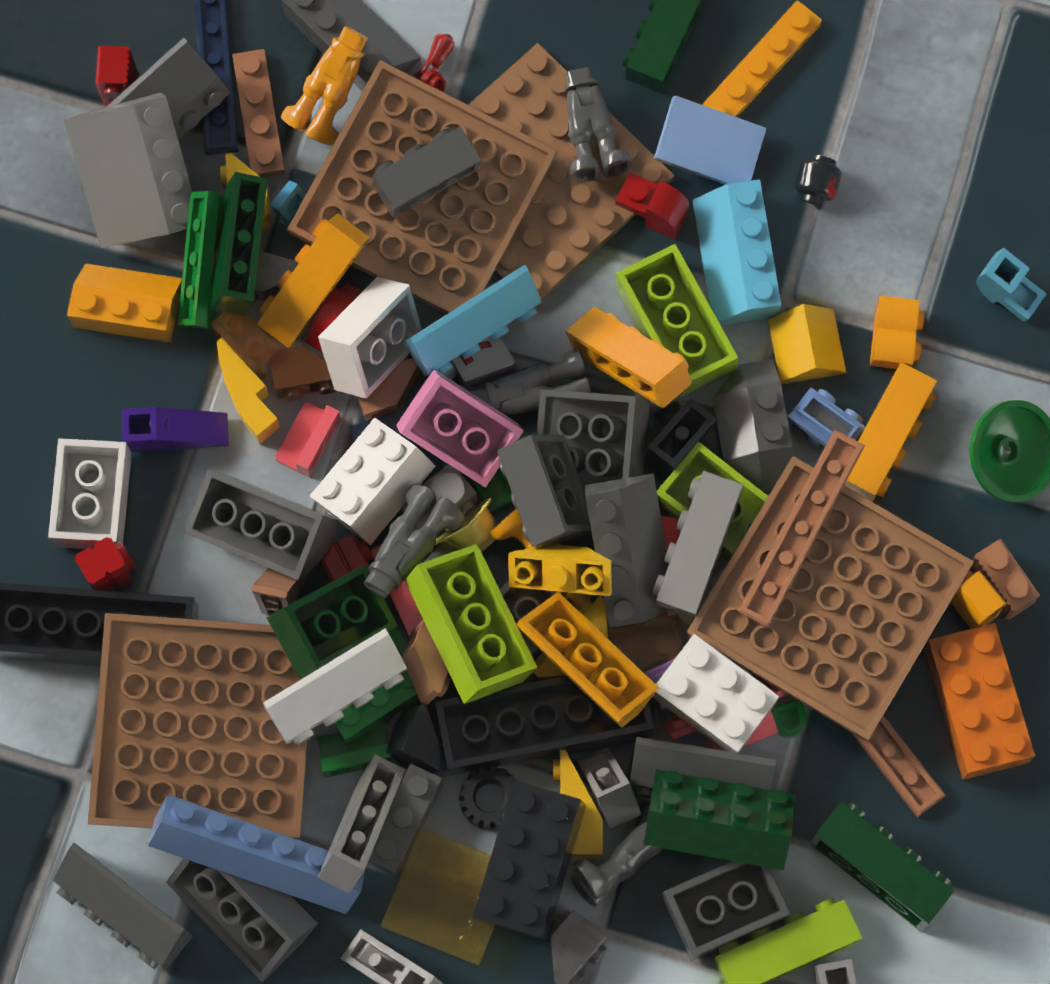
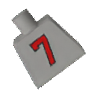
[443,336,516,388]

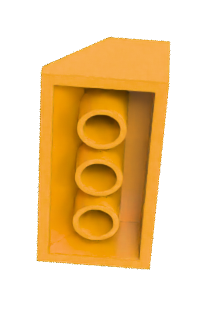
[516,592,659,728]

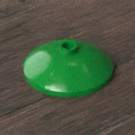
[969,400,1050,502]

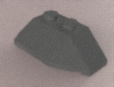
[712,359,793,494]

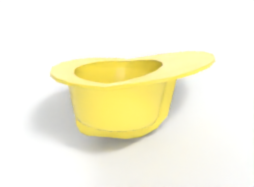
[435,498,498,552]

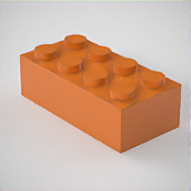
[924,623,1035,780]

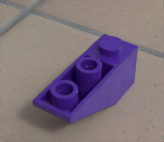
[122,407,229,452]

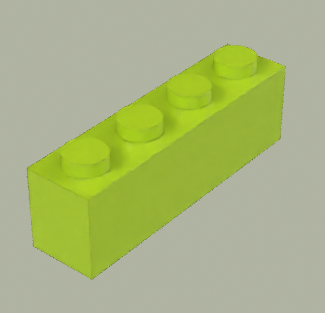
[714,898,862,984]

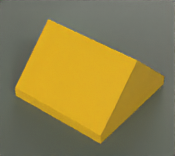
[768,304,846,384]

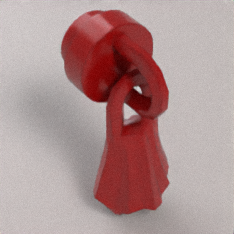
[413,33,455,92]

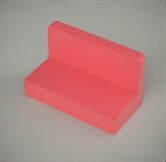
[275,402,341,478]

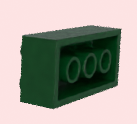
[643,769,795,870]
[810,801,955,932]

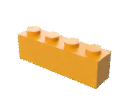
[257,213,370,348]
[565,307,692,408]
[844,362,938,502]

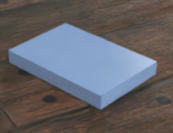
[654,95,766,185]

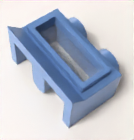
[787,388,865,448]

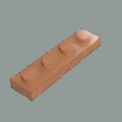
[232,49,285,178]

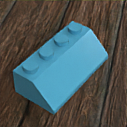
[692,179,781,325]
[403,265,542,377]

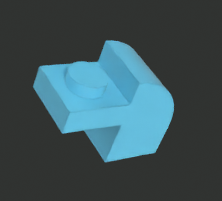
[976,248,1046,322]

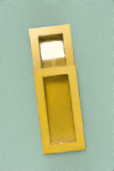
[217,338,280,444]

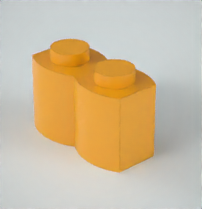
[870,295,924,369]
[950,570,1007,629]

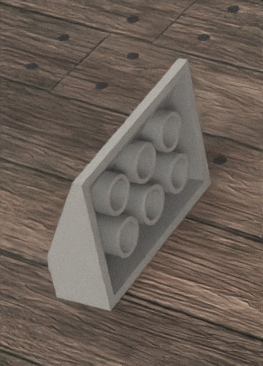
[64,93,192,248]

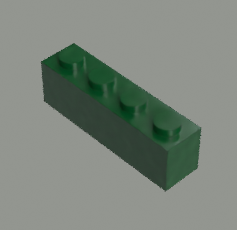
[623,0,705,94]
[211,172,268,316]

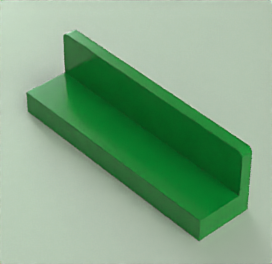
[178,191,224,330]

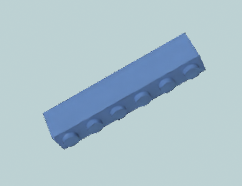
[148,795,365,914]

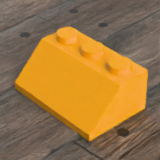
[67,263,182,343]

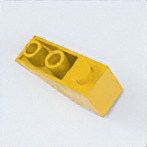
[553,750,603,859]

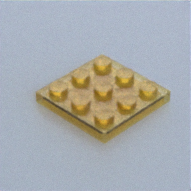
[381,828,495,966]

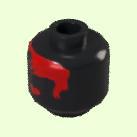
[794,154,842,206]

